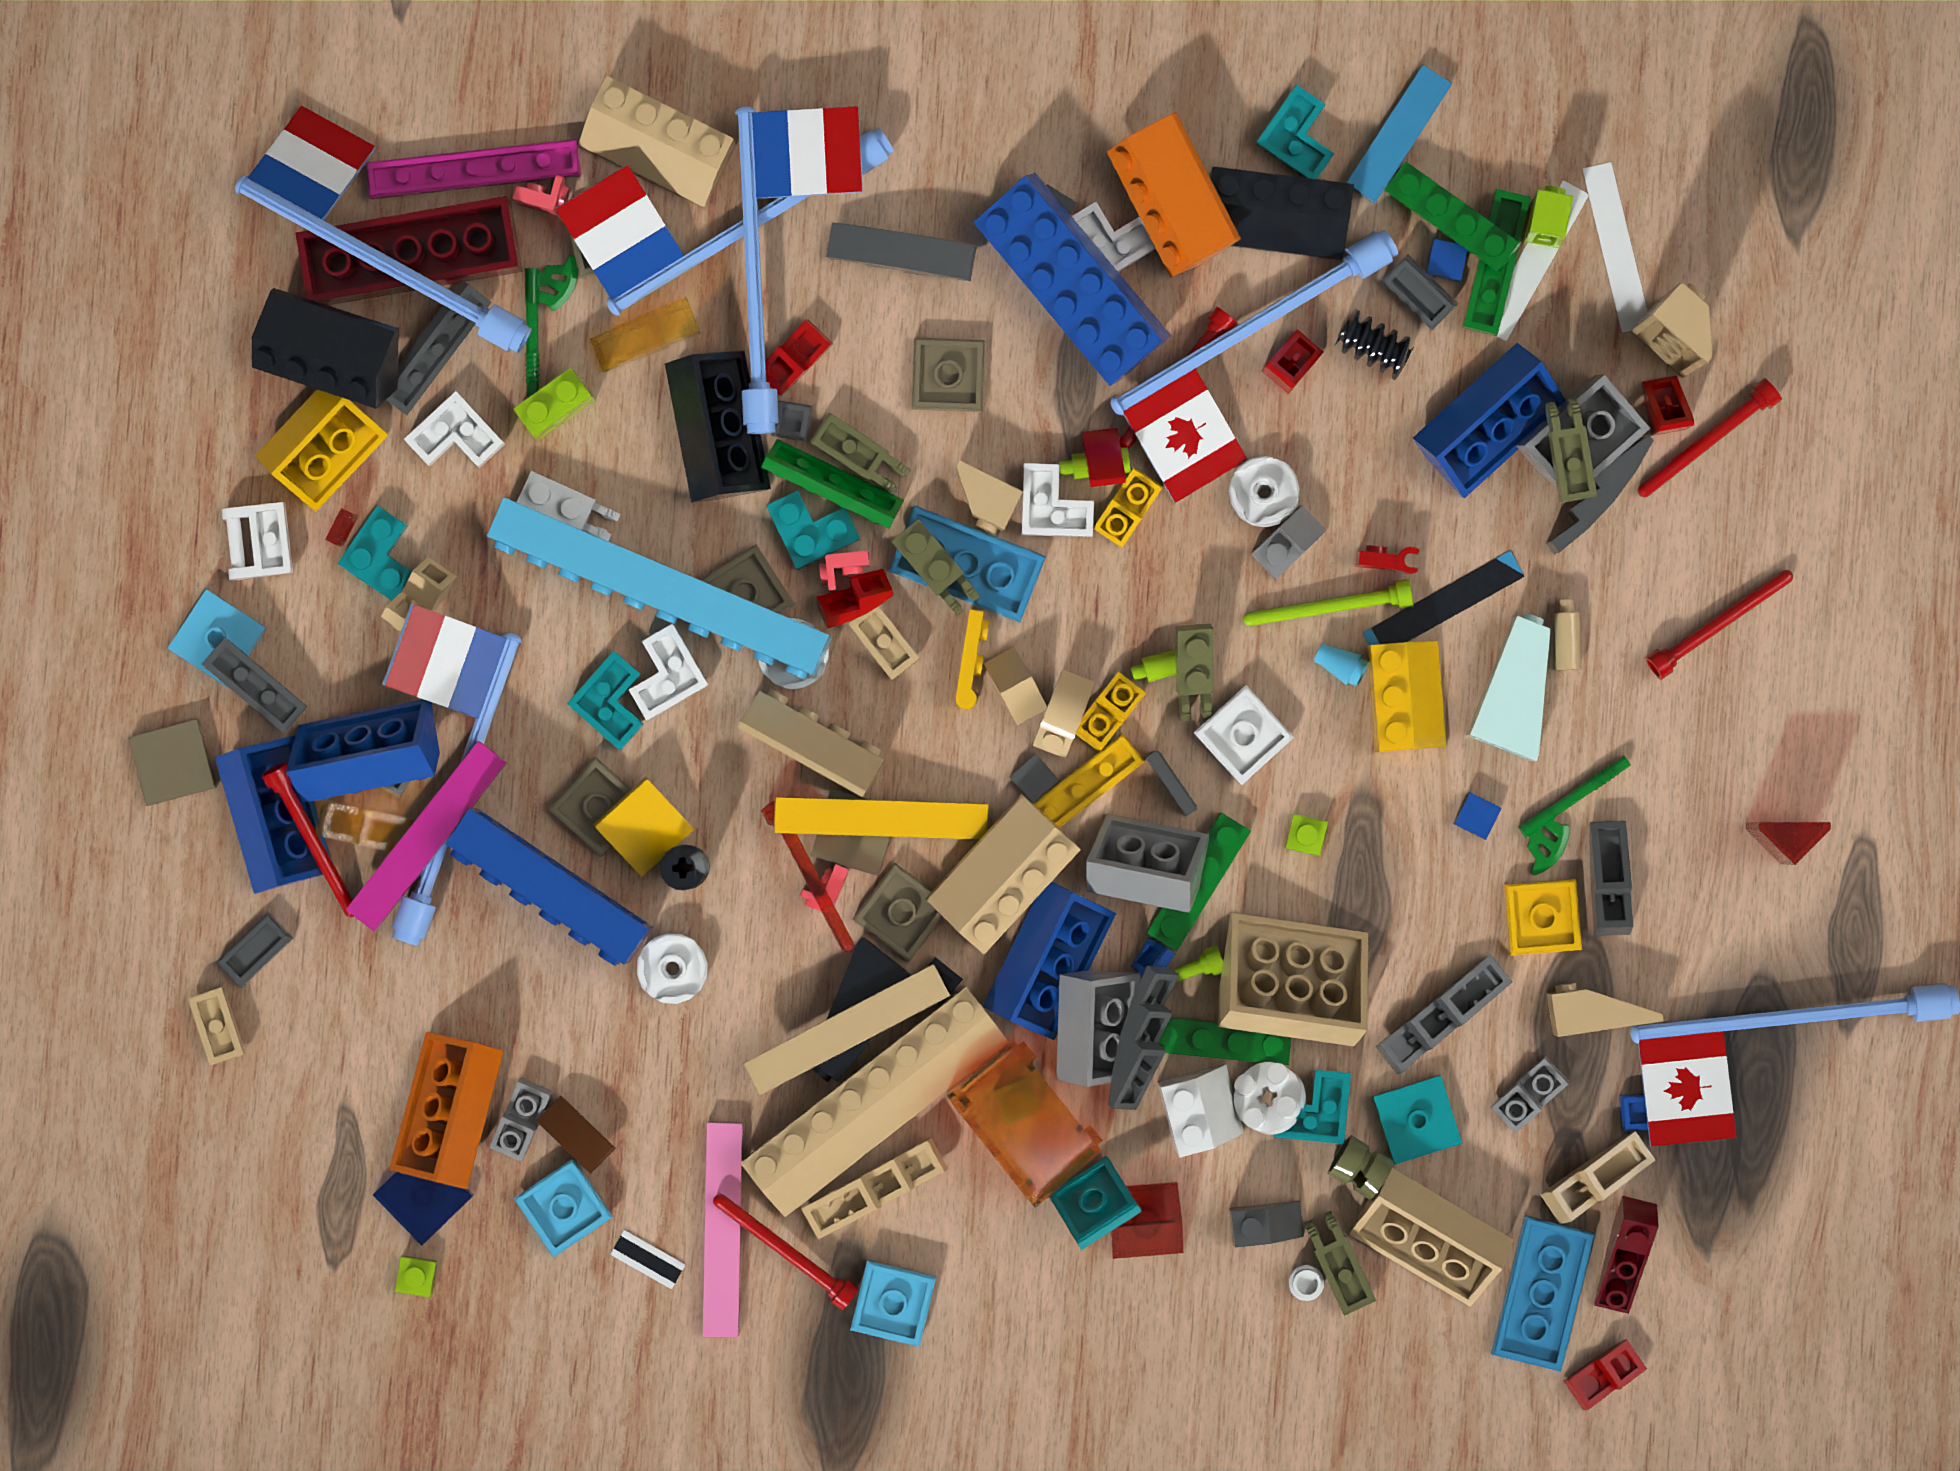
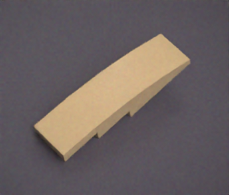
[801,1138,948,1240]

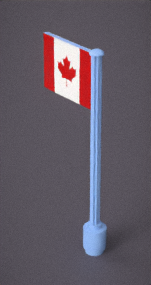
[1110,230,1398,503]
[1630,983,1960,1147]

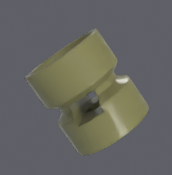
[1328,1135,1394,1200]

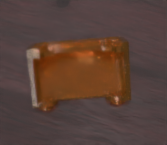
[947,1039,1103,1208]

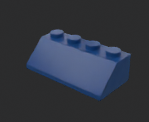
[1413,343,1566,498]
[286,699,440,803]
[215,736,331,894]
[983,882,1116,1040]

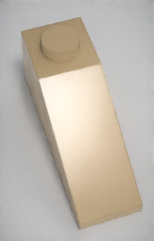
[1547,983,1664,1037]

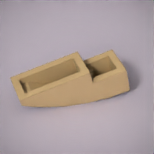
[1540,1131,1655,1224]

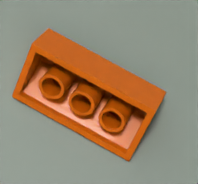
[1107,112,1241,278]
[389,1032,504,1189]

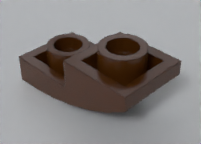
[536,1096,616,1174]

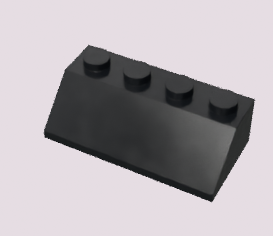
[1210,166,1354,260]
[251,288,399,409]
[665,351,771,503]

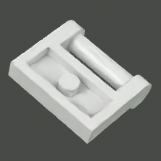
[222,502,293,580]

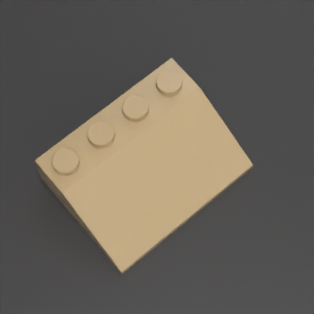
[1218,913,1368,1046]

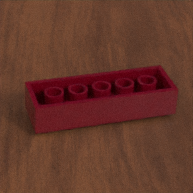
[295,196,523,306]

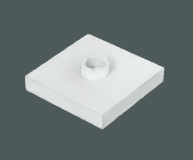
[1194,685,1294,785]

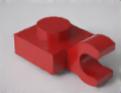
[1355,545,1420,574]

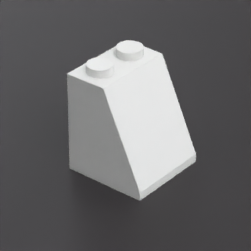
[1158,1064,1244,1158]

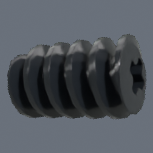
[1334,309,1414,380]
[660,845,710,891]

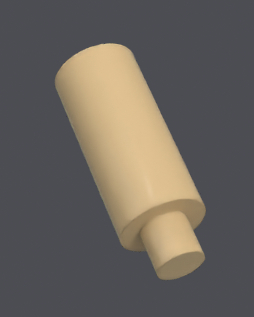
[1554,599,1581,670]

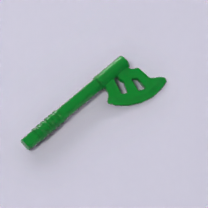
[525,254,577,397]
[1518,756,1631,875]

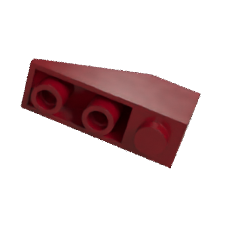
[1594,1196,1659,1314]

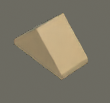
[983,647,1047,725]

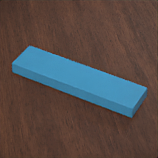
[1346,65,1452,204]

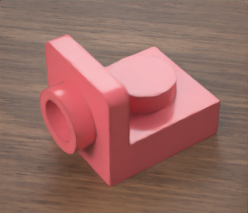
[513,175,570,215]
[819,550,870,592]
[800,864,850,912]

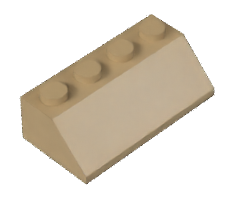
[578,75,736,208]
[1630,282,1713,378]
[737,689,885,797]
[926,794,1081,954]
[1349,1168,1514,1307]

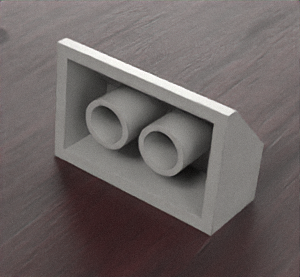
[1516,375,1650,488]
[1086,814,1209,913]
[1056,971,1140,1087]

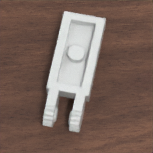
[517,471,621,541]

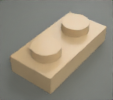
[848,606,920,680]
[188,987,246,1066]

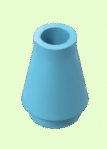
[1314,643,1369,687]

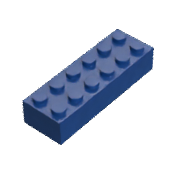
[973,173,1171,386]
[445,808,653,966]

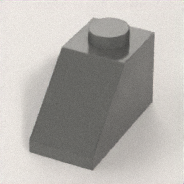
[1229,1201,1304,1248]

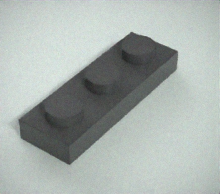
[201,637,307,733]

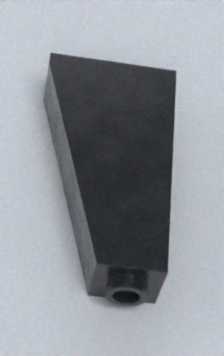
[812,936,911,1082]

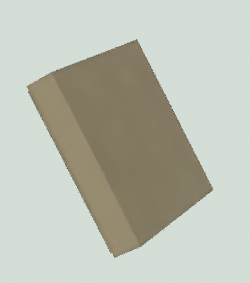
[912,338,985,412]
[700,544,794,614]
[128,719,217,806]
[548,757,631,857]
[811,788,890,876]
[853,863,943,962]

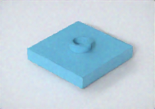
[167,589,267,687]
[514,1158,613,1258]
[850,1260,936,1347]

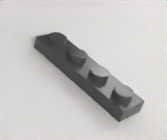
[386,280,492,415]

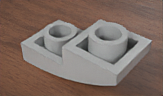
[1491,1056,1569,1133]
[489,1077,553,1162]

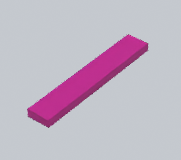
[366,139,581,199]
[346,741,507,932]

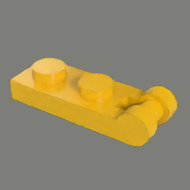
[956,609,990,710]

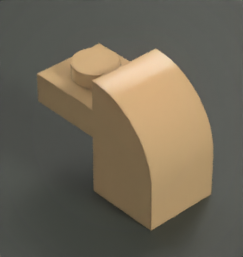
[381,557,457,631]
[1032,669,1095,758]

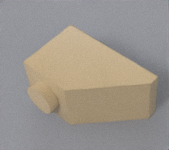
[956,460,1023,534]

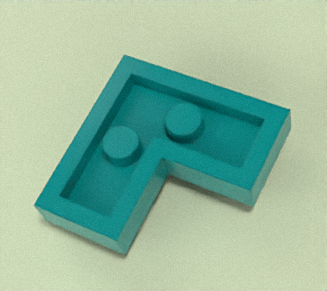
[1255,84,1335,179]
[766,490,861,570]
[337,505,412,601]
[567,651,645,751]
[1273,1070,1352,1145]

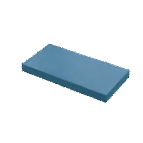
[889,505,1046,623]
[1491,1215,1595,1372]

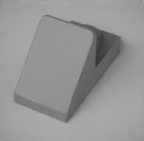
[1251,506,1327,580]

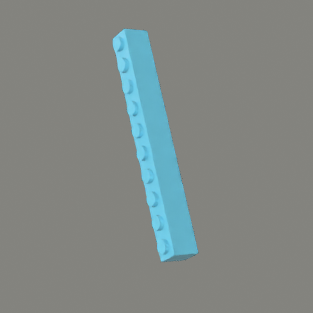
[487,497,833,679]

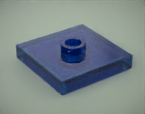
[373,1172,474,1246]

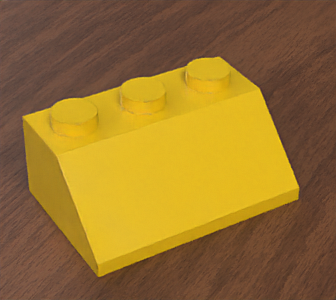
[255,389,388,512]
[1367,641,1446,752]

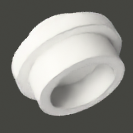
[1288,1265,1324,1301]

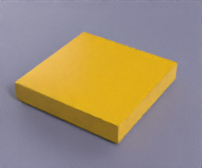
[593,777,694,877]
[1504,879,1582,956]

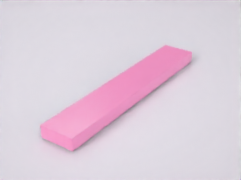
[703,1122,743,1337]

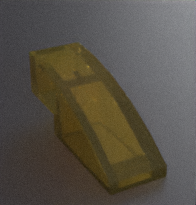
[590,297,701,373]
[316,800,415,851]

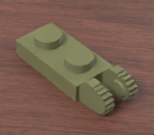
[1545,398,1597,503]
[810,412,910,495]
[891,519,981,616]
[1175,623,1213,721]
[1304,1211,1376,1316]

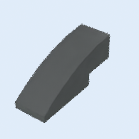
[1589,821,1634,936]

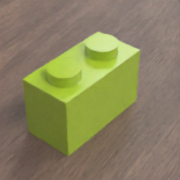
[1525,186,1573,248]
[513,367,596,441]

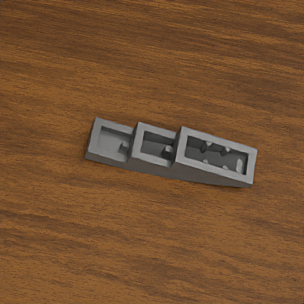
[826,222,977,281]
[1546,435,1654,555]
[1375,954,1512,1074]
[1108,966,1179,1110]

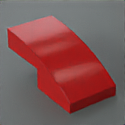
[765,319,833,396]
[1082,428,1126,487]
[816,569,893,629]
[1564,1339,1647,1410]

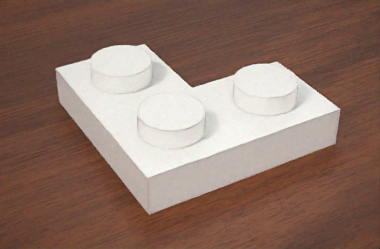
[1072,202,1156,272]
[404,391,505,468]
[1022,463,1094,537]
[629,624,709,721]

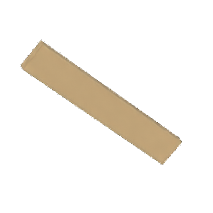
[743,964,950,1095]

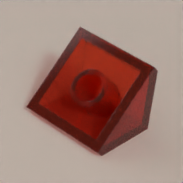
[1746,822,1831,865]
[1110,1182,1184,1259]

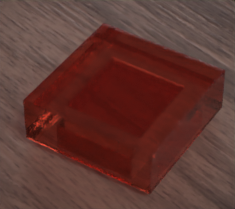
[325,508,358,547]

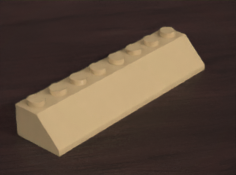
[740,986,1009,1217]

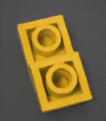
[1093,467,1164,548]
[1076,671,1146,752]

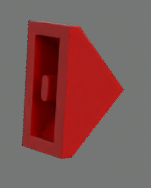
[1262,329,1324,394]
[1642,375,1694,436]

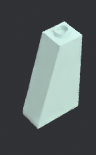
[1466,612,1550,761]

